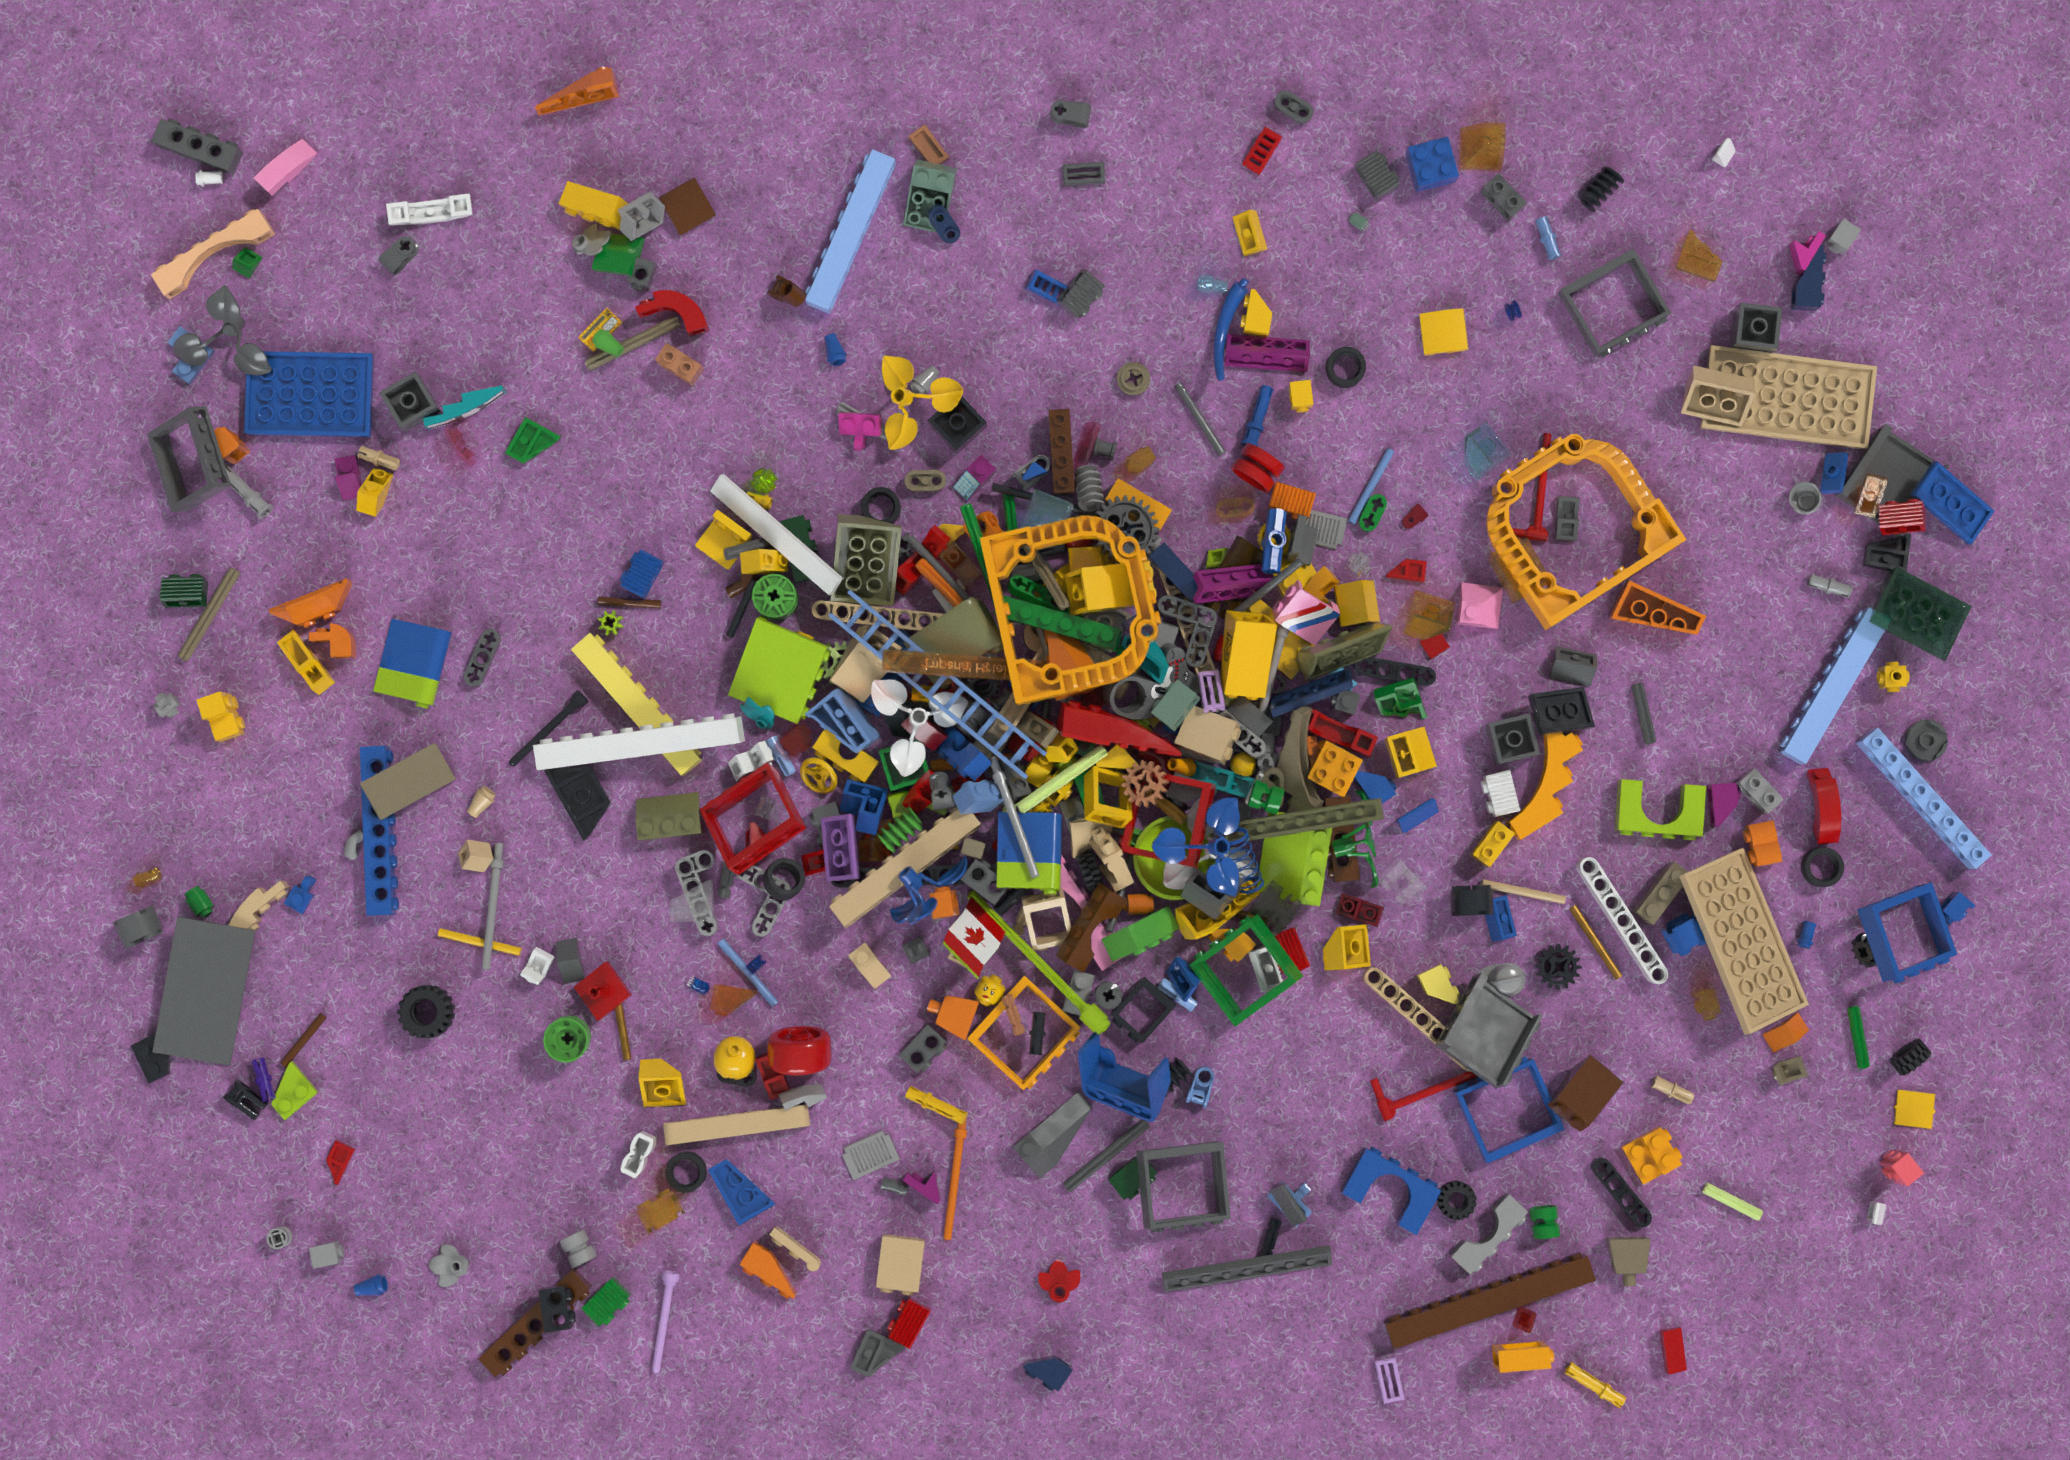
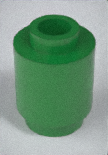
[184,886,215,919]

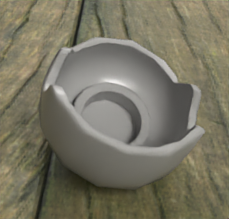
[1788,481,1822,515]

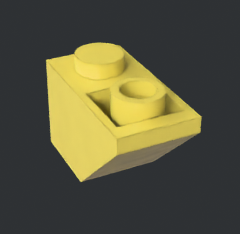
[1416,964,1461,1005]

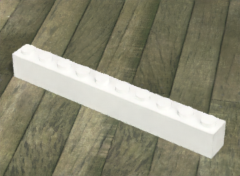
[533,713,745,770]

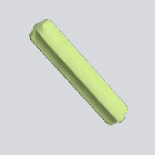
[1702,1183,1763,1220]

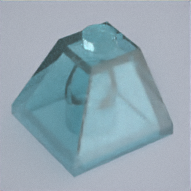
[1464,422,1512,481]

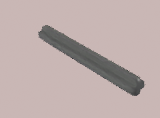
[1063,1119,1150,1192]

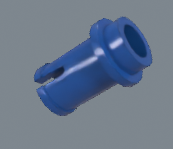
[1796,921,1817,949]

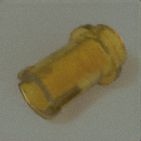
[133,867,162,888]

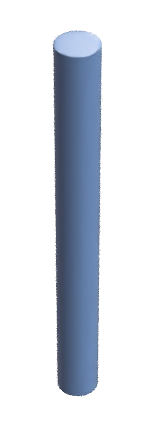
[1348,448,1394,525]
[717,938,779,1007]

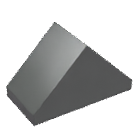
[556,937,585,983]

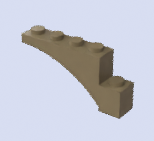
[1272,706,1324,813]

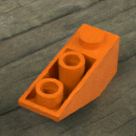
[740,1241,797,1299]

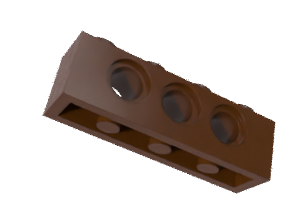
[1048,409,1075,496]
[1322,796,1360,883]

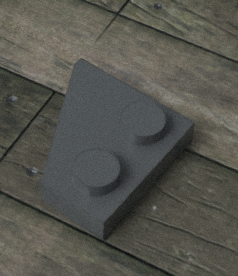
[850,1328,904,1377]

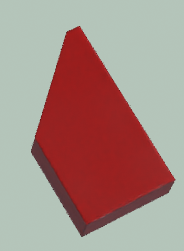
[1385,559,1427,582]
[326,1140,356,1185]

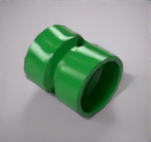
[1248,780,1284,815]
[1529,1205,1561,1239]

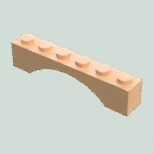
[151,209,276,300]

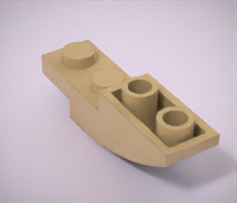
[229,881,290,930]

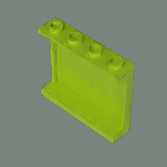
[728,615,832,724]

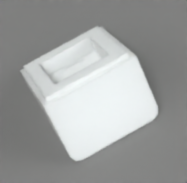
[1712,138,1735,167]
[1867,1201,1886,1225]

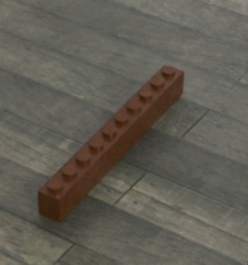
[1384,1252,1596,1349]

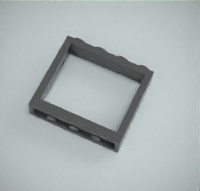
[1558,248,1671,357]
[147,406,231,513]
[1136,1141,1231,1232]

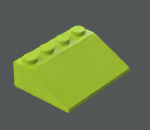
[1257,812,1332,906]

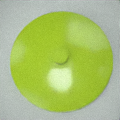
[1133,816,1216,900]

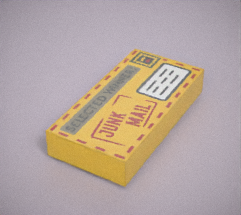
[578,308,622,352]

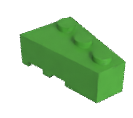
[1101,906,1180,962]

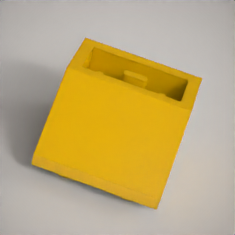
[1384,726,1437,779]

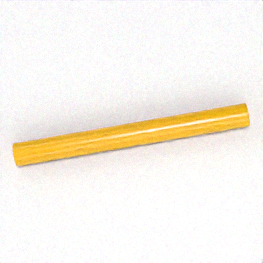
[438,928,522,956]

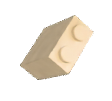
[1174,706,1241,765]
[876,1234,925,1295]

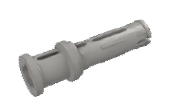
[225,465,274,520]

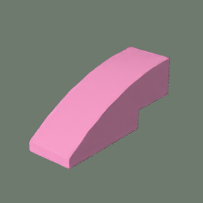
[254,139,318,196]

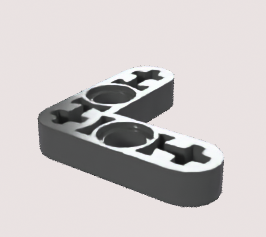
[1157,595,1217,668]

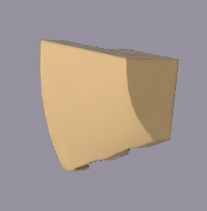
[1069,819,1112,858]

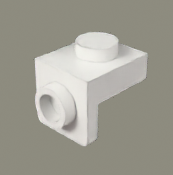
[520,947,555,985]

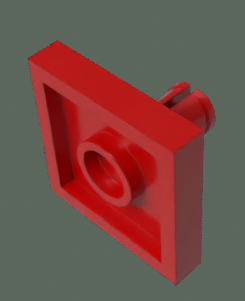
[574,961,632,1021]

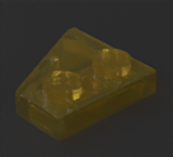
[1675,230,1723,282]

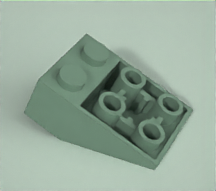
[903,159,958,233]

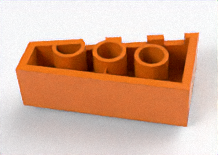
[1608,580,1706,635]

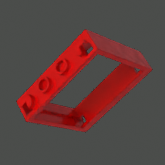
[699,763,806,875]
[1119,771,1216,869]

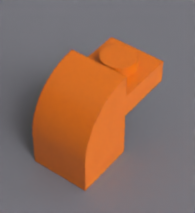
[309,623,356,659]

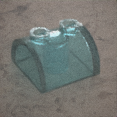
[1019,489,1073,529]

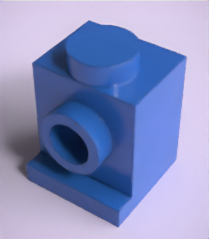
[1941,892,1976,925]

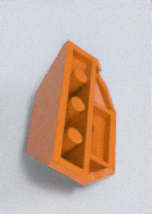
[268,578,352,628]

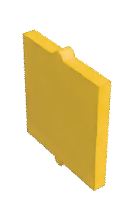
[1894,1089,1936,1129]

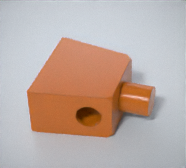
[927,995,979,1040]

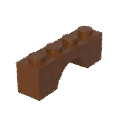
[1056,883,1127,972]

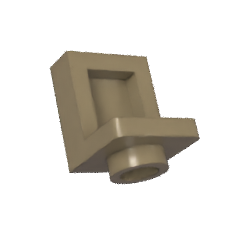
[1772,1055,1808,1086]

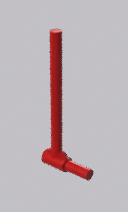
[1512,433,1552,542]
[1370,1071,1479,1121]

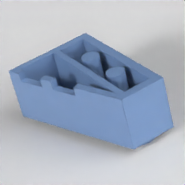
[805,688,881,753]

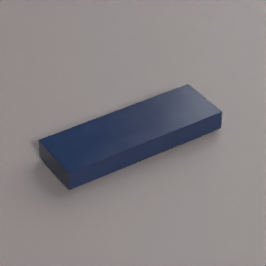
[1148,542,1198,602]

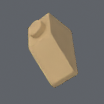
[848,943,891,989]

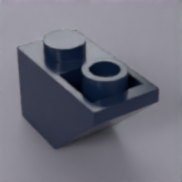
[1023,1355,1073,1392]

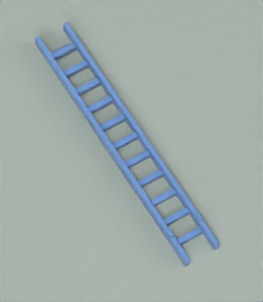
[828,590,1047,779]

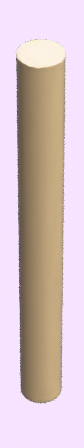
[1481,879,1566,904]

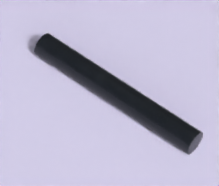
[726,578,757,638]

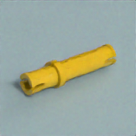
[905,1086,968,1125]
[1564,1362,1627,1409]

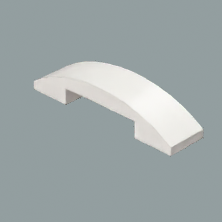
[386,193,473,225]

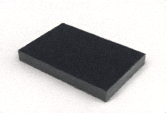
[1528,687,1595,736]

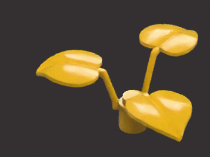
[882,355,963,450]

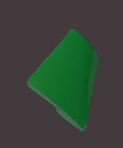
[1374,677,1427,719]

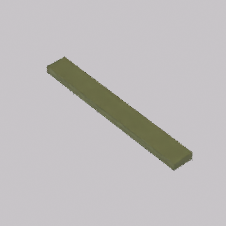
[1222,798,1384,842]

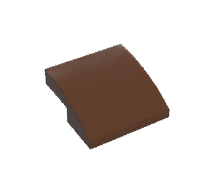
[658,177,716,235]

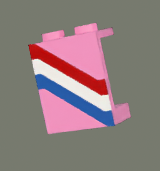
[1272,580,1340,646]

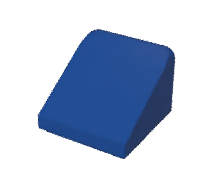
[1022,462,1048,482]

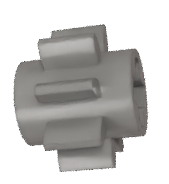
[153,692,180,718]

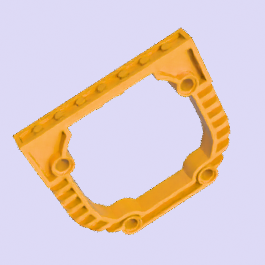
[1486,434,1687,631]
[980,516,1161,706]

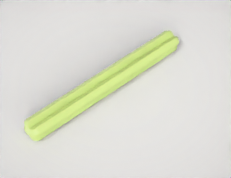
[1017,745,1108,814]

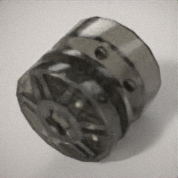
[1247,880,1302,937]

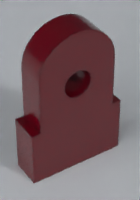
[1402,503,1429,529]

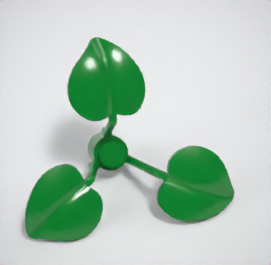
[1331,790,1379,888]

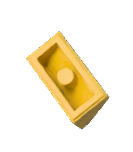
[1232,209,1267,256]

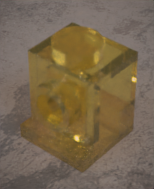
[1690,988,1722,1021]

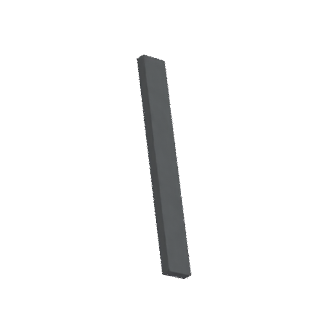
[1162,1245,1332,1292]

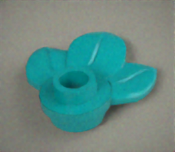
[740,697,775,730]

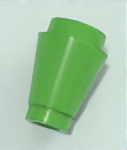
[592,329,624,357]

